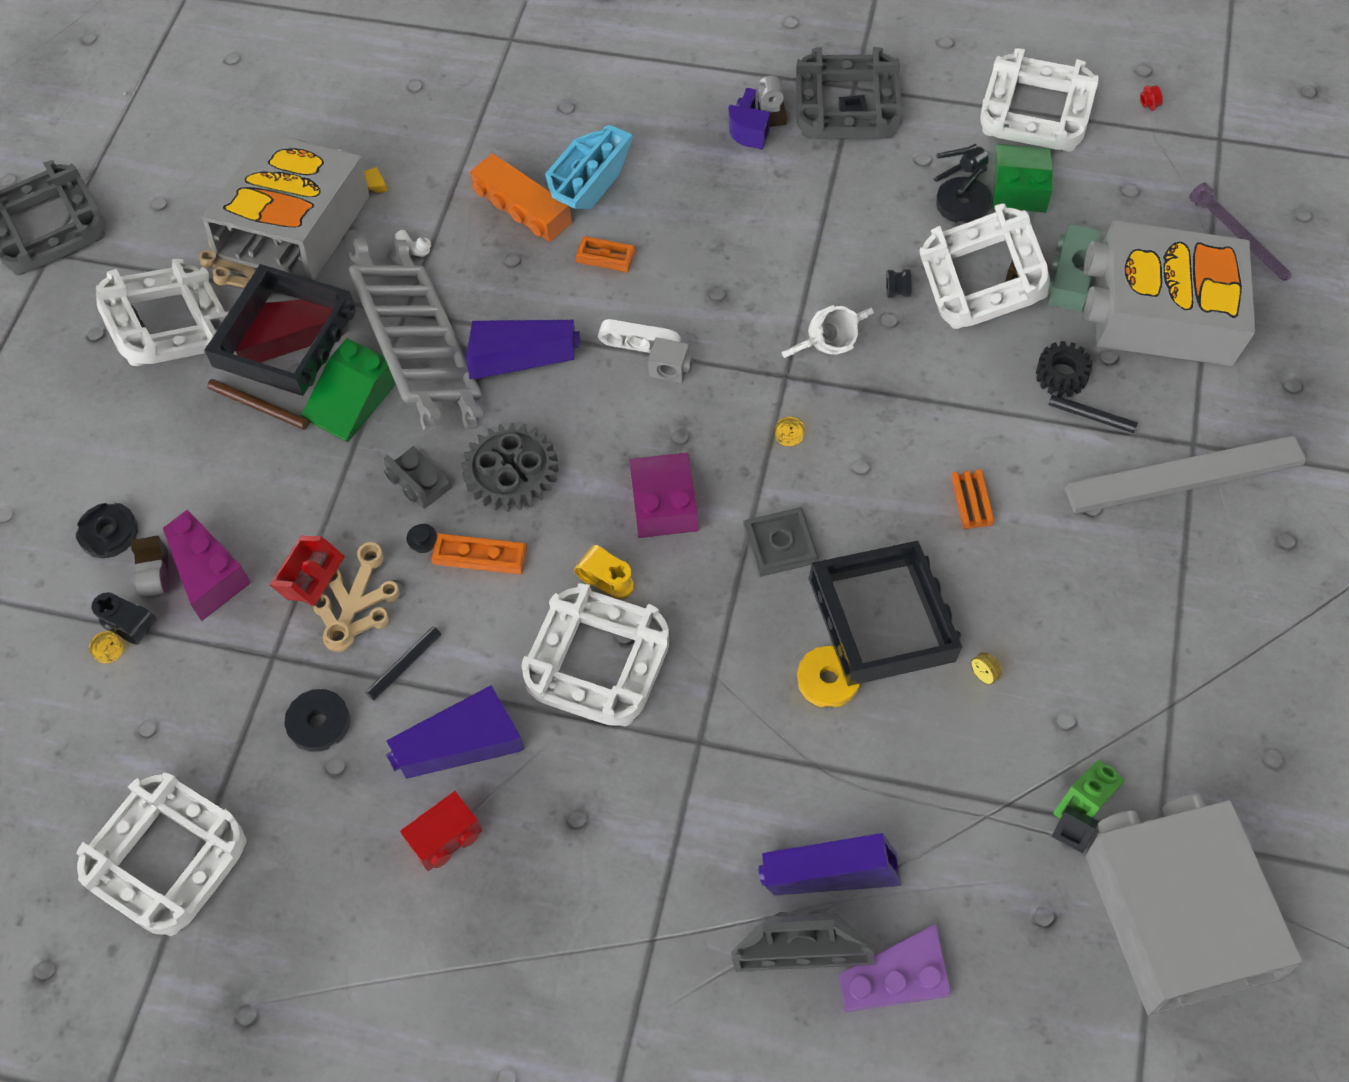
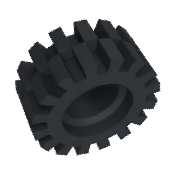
[1036,341,1093,397]

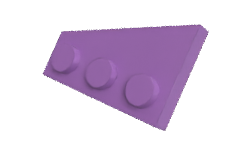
[838,924,951,1012]

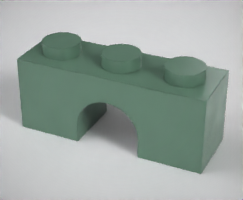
[1048,224,1102,312]

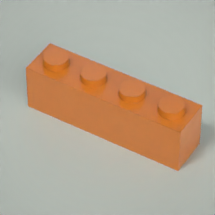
[470,153,572,242]

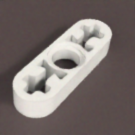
[598,319,681,353]

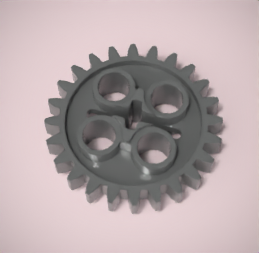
[461,423,559,512]

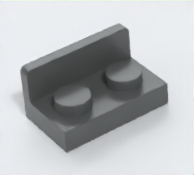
[383,446,452,509]

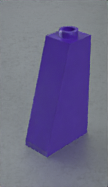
[466,320,581,379]
[386,685,524,779]
[759,833,901,896]

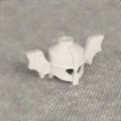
[781,305,874,358]

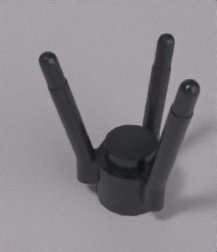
[934,144,989,195]

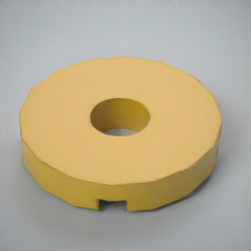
[797,646,860,708]

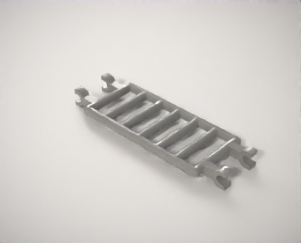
[349,239,484,431]

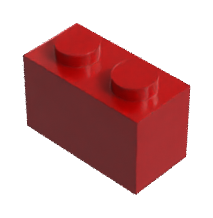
[400,791,482,872]

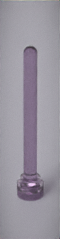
[1189,182,1291,281]

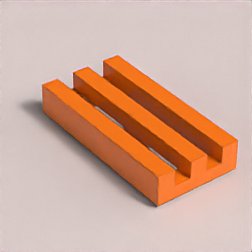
[575,236,636,272]
[951,469,994,529]

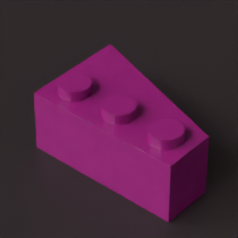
[163,510,251,621]

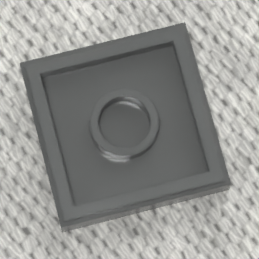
[743,507,819,577]

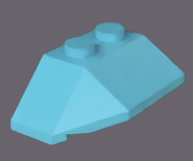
[545,125,633,209]

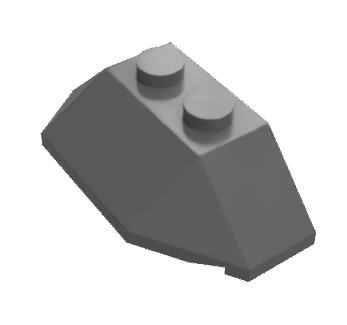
[731,910,875,972]

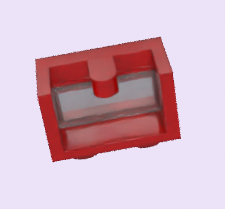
[269,535,345,607]

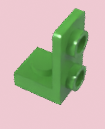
[1053,760,1125,819]

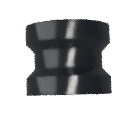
[886,269,912,298]

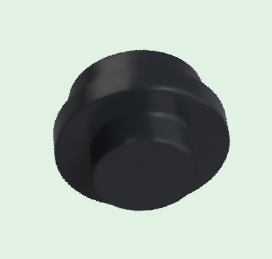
[406,524,437,553]

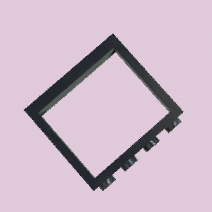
[204,264,356,396]
[808,541,963,686]

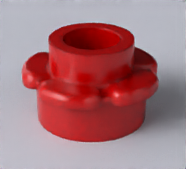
[1140,85,1163,111]

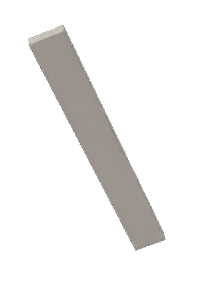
[1065,435,1307,514]

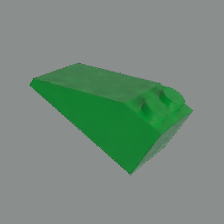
[992,144,1053,213]
[301,338,396,443]

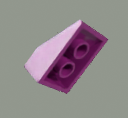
[629,452,698,538]

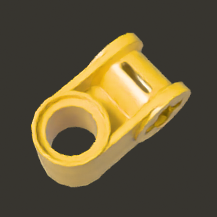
[574,545,634,599]

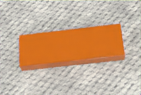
[431,533,527,575]

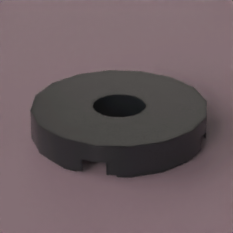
[936,177,991,224]
[76,502,138,559]
[284,689,350,752]

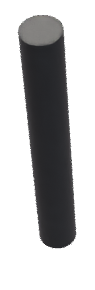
[1048,394,1138,433]
[365,626,442,701]

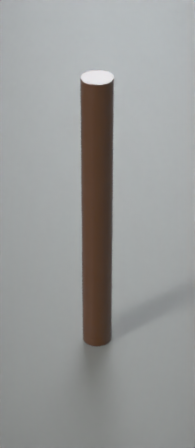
[207,379,309,430]

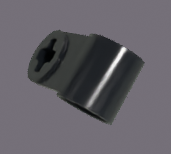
[91,592,157,645]

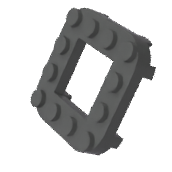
[796,47,903,139]
[0,160,105,275]

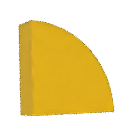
[364,167,388,193]

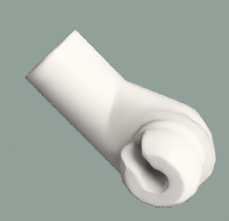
[395,230,431,257]

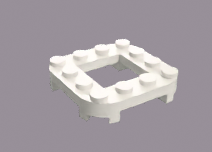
[980,49,1098,152]
[920,204,1050,329]
[96,259,229,366]
[522,583,670,726]
[76,772,247,936]

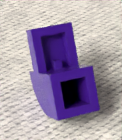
[728,88,770,150]

